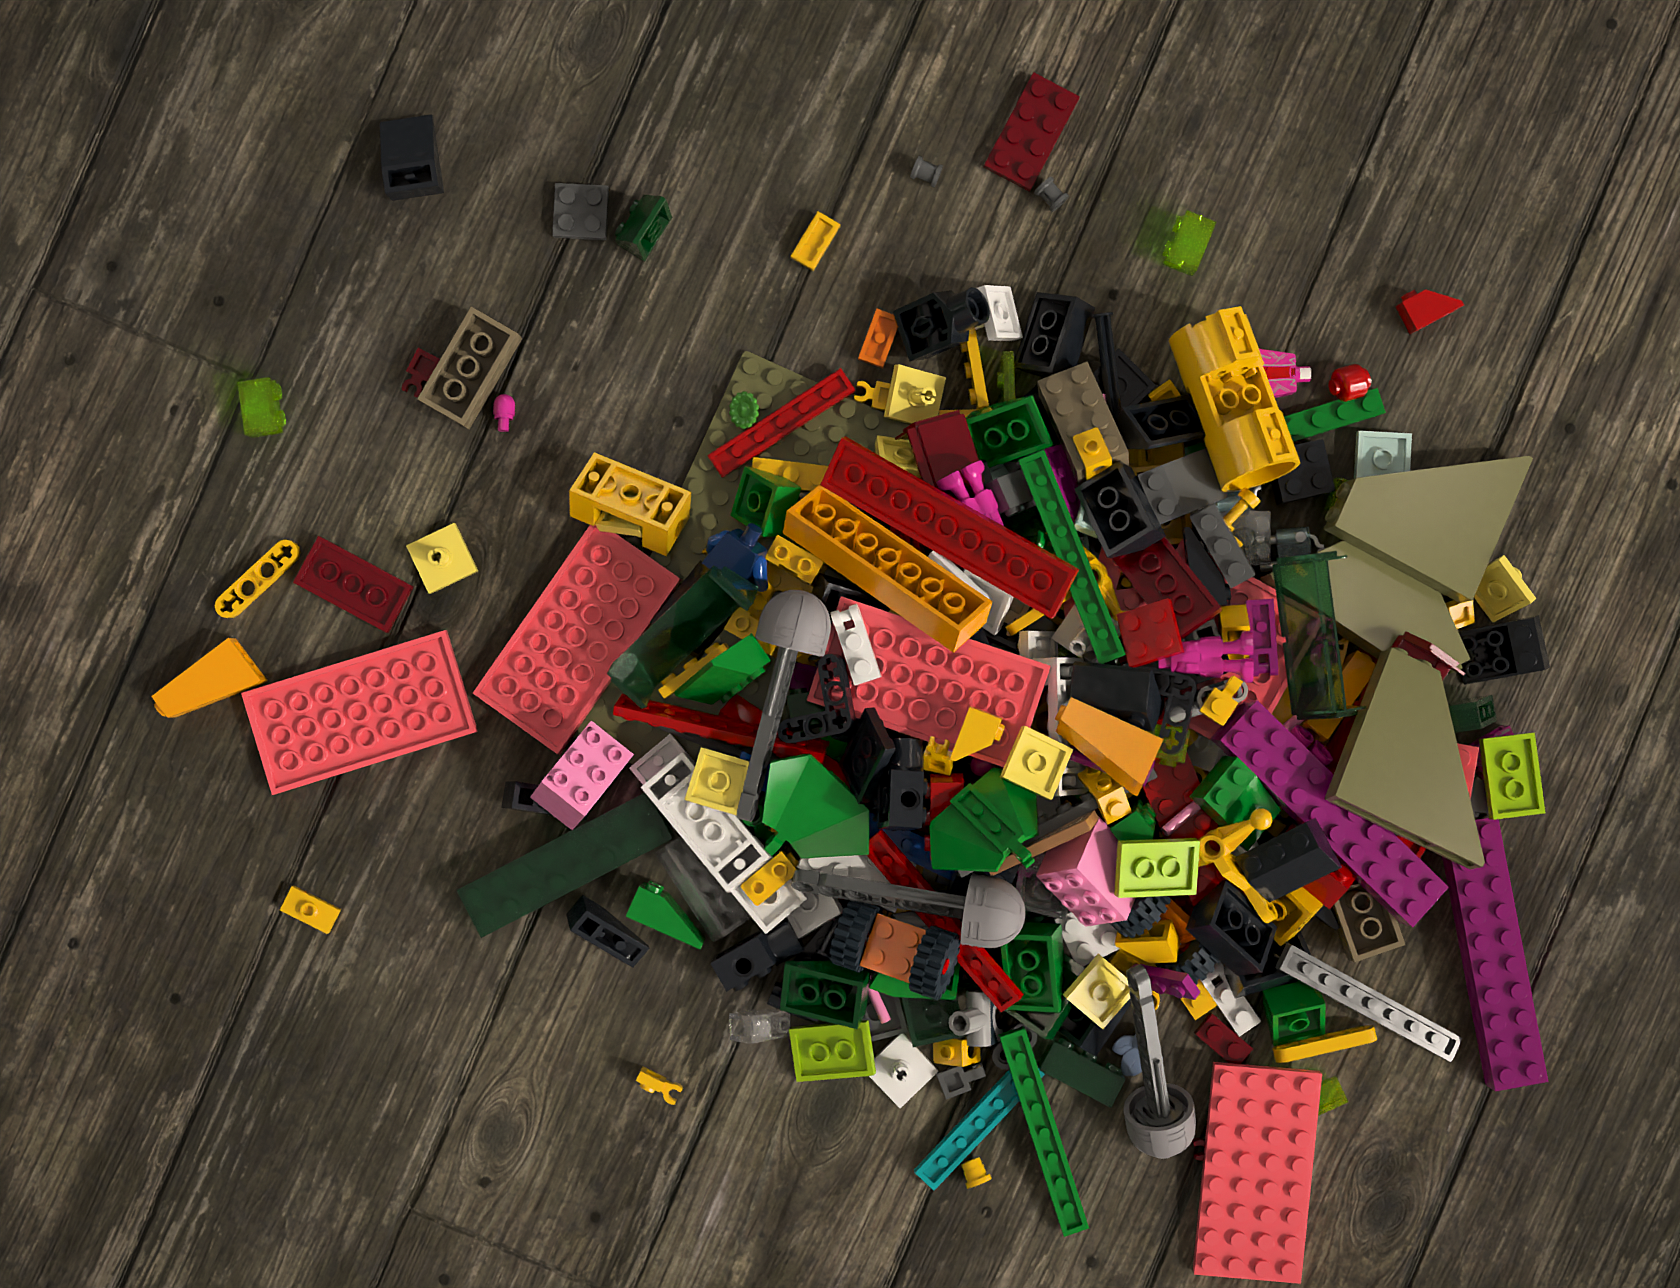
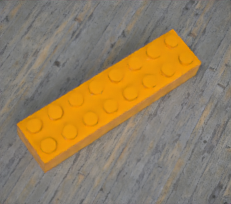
[783,485,993,653]

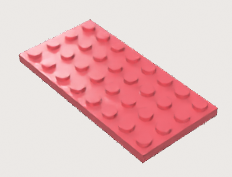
[473,525,682,755]
[807,596,1051,767]
[241,630,478,795]
[1193,1062,1322,1284]

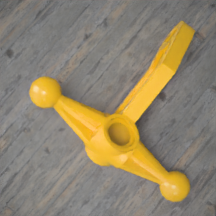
[1005,545,1125,636]
[1198,808,1278,923]

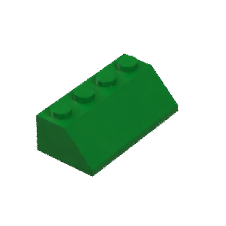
[674,633,771,705]

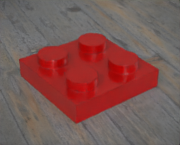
[1116,598,1184,667]

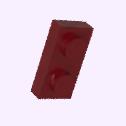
[1194,1013,1253,1064]

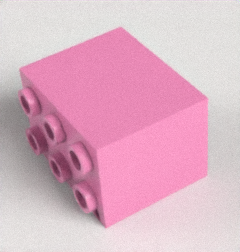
[530,721,634,830]
[1036,816,1136,927]

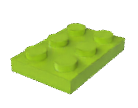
[1479,733,1545,820]
[1114,838,1200,898]
[789,1020,876,1082]

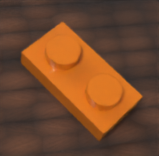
[858,308,898,369]

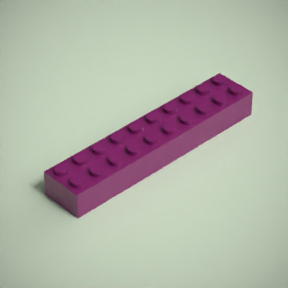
[1210,699,1449,927]
[1442,814,1549,1092]

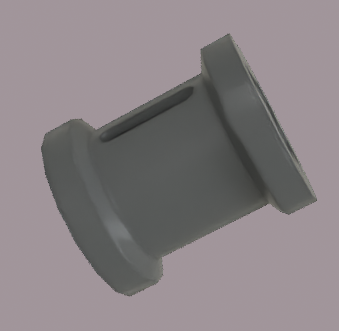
[910,155,943,188]
[1034,176,1069,212]

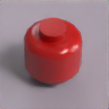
[1328,364,1371,402]

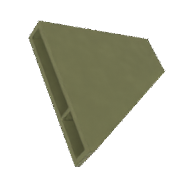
[1323,456,1533,603]
[1259,540,1470,674]
[1325,647,1485,870]

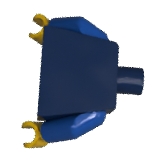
[702,523,774,601]

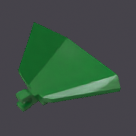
[762,754,869,859]
[930,768,1039,872]

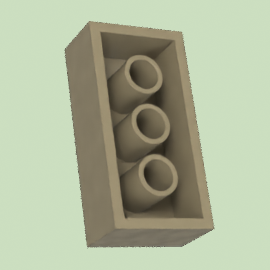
[418,307,522,430]
[1037,362,1129,485]
[1331,880,1405,962]

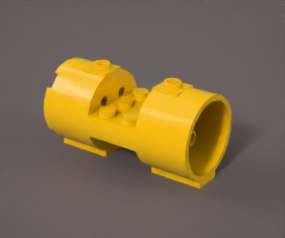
[1169,306,1300,492]

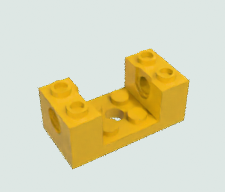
[569,452,691,556]
[724,535,828,658]

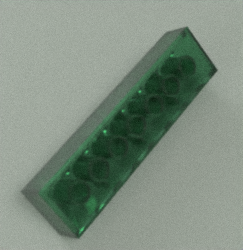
[457,793,675,938]

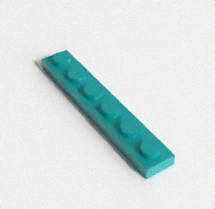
[914,1067,1045,1190]

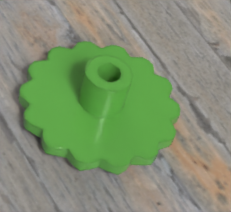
[729,391,759,429]

